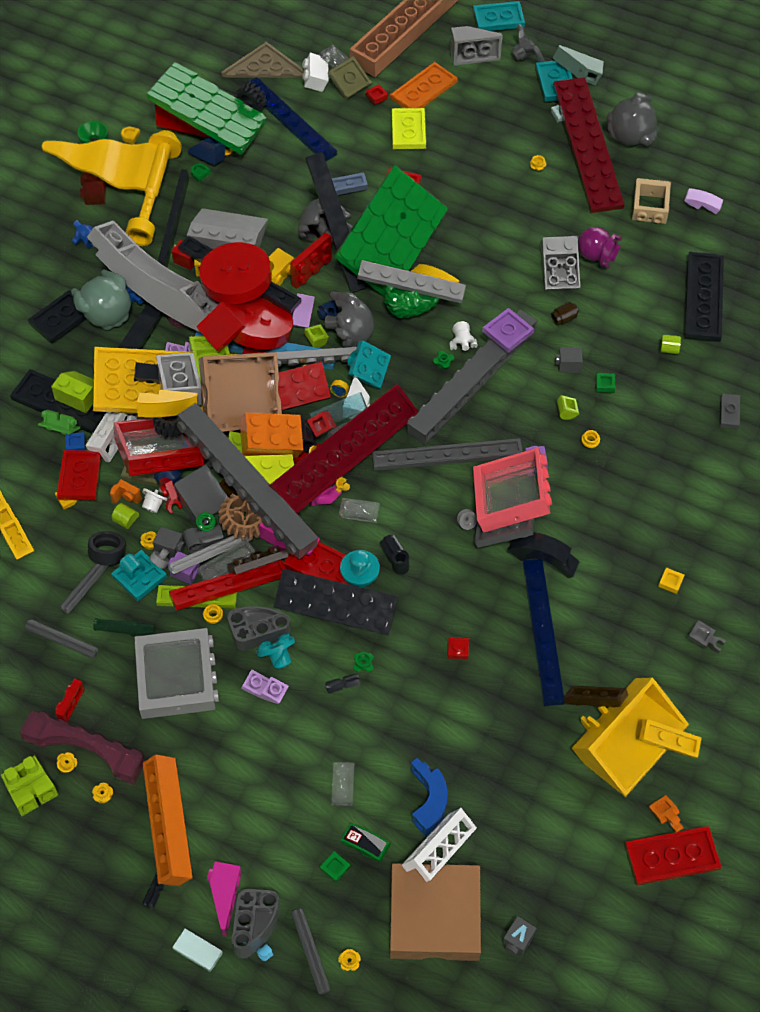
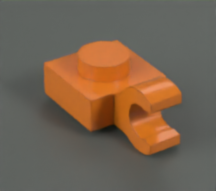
[649,795,683,833]

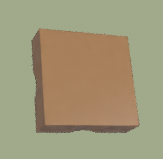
[199,352,282,432]
[390,864,481,961]

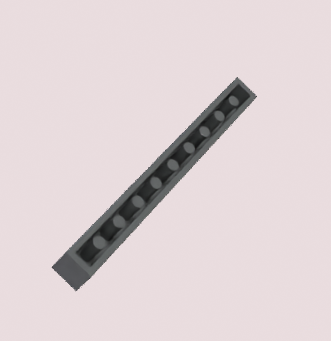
[407,310,537,446]
[177,403,318,559]

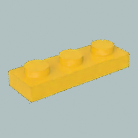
[639,719,702,759]

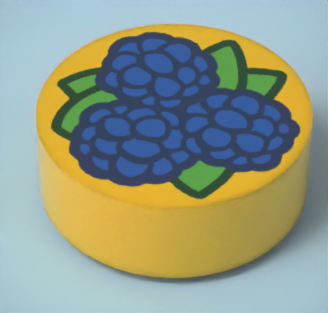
[330,380,349,397]

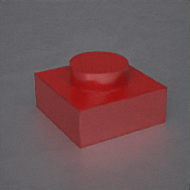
[366,85,388,105]
[448,637,469,660]

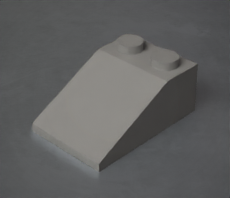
[450,26,502,66]
[156,353,202,405]

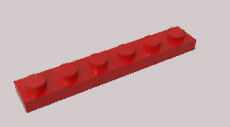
[169,560,287,610]

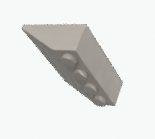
[187,208,268,249]

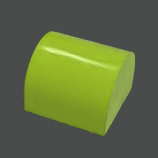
[304,324,329,348]
[660,335,681,354]
[557,395,579,420]
[112,503,139,529]

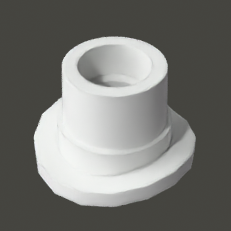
[142,488,168,513]

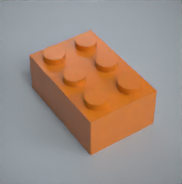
[240,412,303,458]

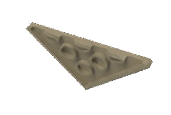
[221,42,304,78]

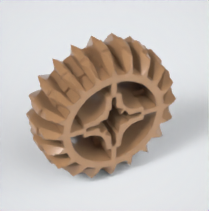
[219,493,263,541]

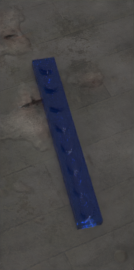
[249,77,337,161]
[523,559,565,706]

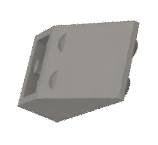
[540,236,580,290]

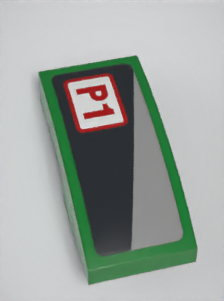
[340,823,391,862]

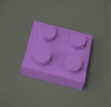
[482,308,534,353]

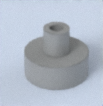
[457,509,477,530]
[149,548,170,569]

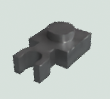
[687,620,726,654]

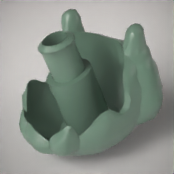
[71,269,131,330]

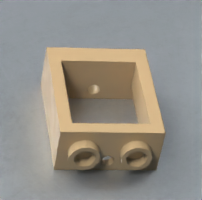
[632,178,671,224]

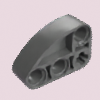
[227,606,291,651]
[232,889,280,959]

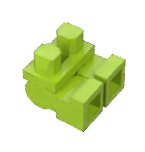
[1,756,58,816]

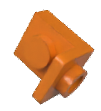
[110,479,142,504]

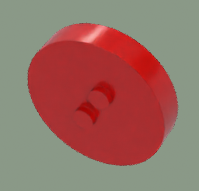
[199,242,272,304]
[225,296,293,350]

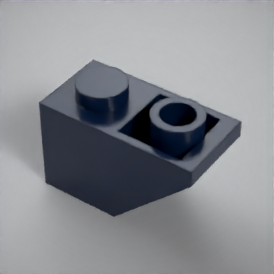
[188,137,226,165]

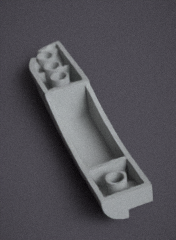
[87,220,220,332]

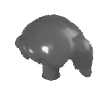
[607,93,659,146]
[298,199,353,245]
[324,291,375,348]

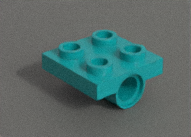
[347,340,391,389]
[111,550,168,602]

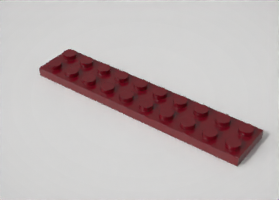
[553,77,625,213]
[268,384,419,514]

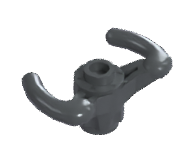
[511,24,545,62]

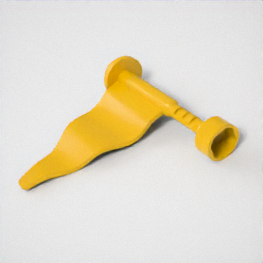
[42,130,182,246]

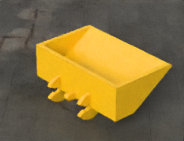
[572,678,689,797]

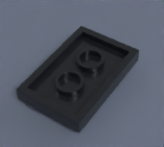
[28,290,86,344]

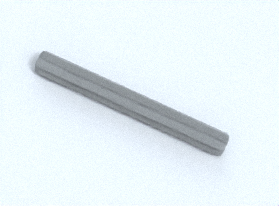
[168,535,249,574]

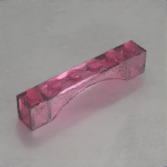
[19,711,145,785]

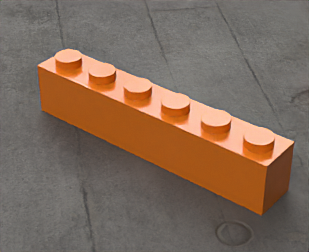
[143,754,193,886]

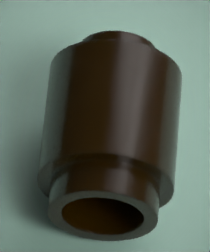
[551,302,579,325]

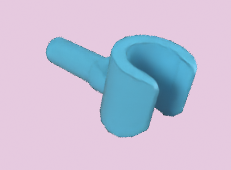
[243,942,273,961]

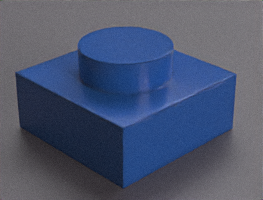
[65,432,86,450]

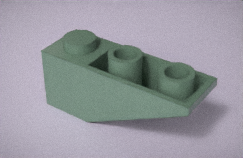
[553,45,603,86]

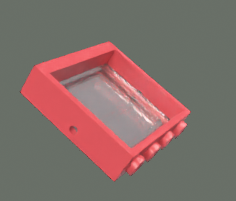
[473,447,552,533]

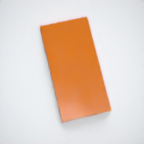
[390,62,458,108]

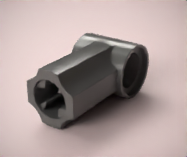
[183,524,224,553]

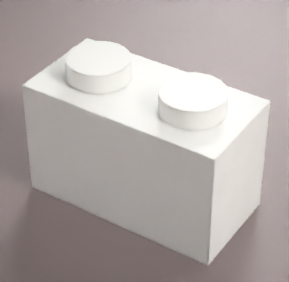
[302,53,328,92]

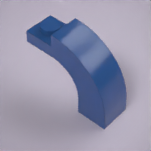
[410,758,448,837]

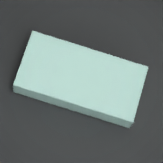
[172,929,223,972]

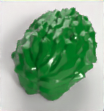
[384,286,441,318]

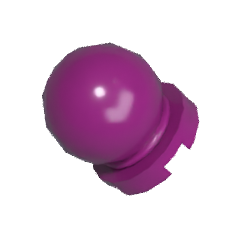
[578,227,622,269]

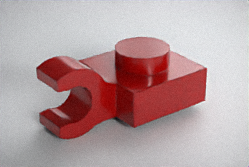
[159,477,182,513]

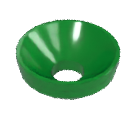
[77,121,108,144]

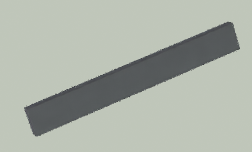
[372,438,523,471]

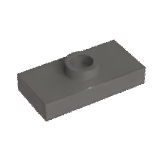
[720,393,740,429]

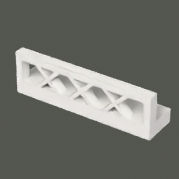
[86,412,138,462]
[402,808,476,882]

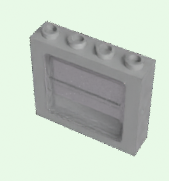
[134,628,219,719]

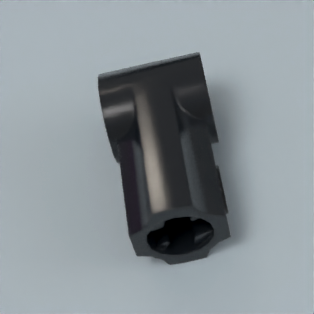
[301,419,317,452]
[380,535,410,575]

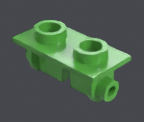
[38,410,80,435]

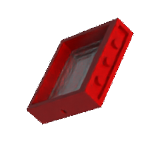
[114,417,204,476]

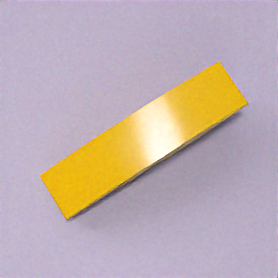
[0,491,34,560]

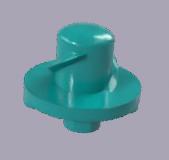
[340,550,380,588]
[256,633,295,669]

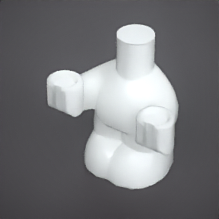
[449,321,478,351]

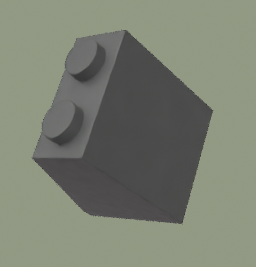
[174,464,228,525]

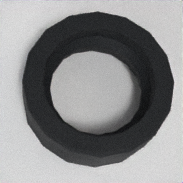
[88,531,125,565]

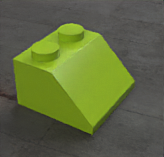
[51,371,94,413]

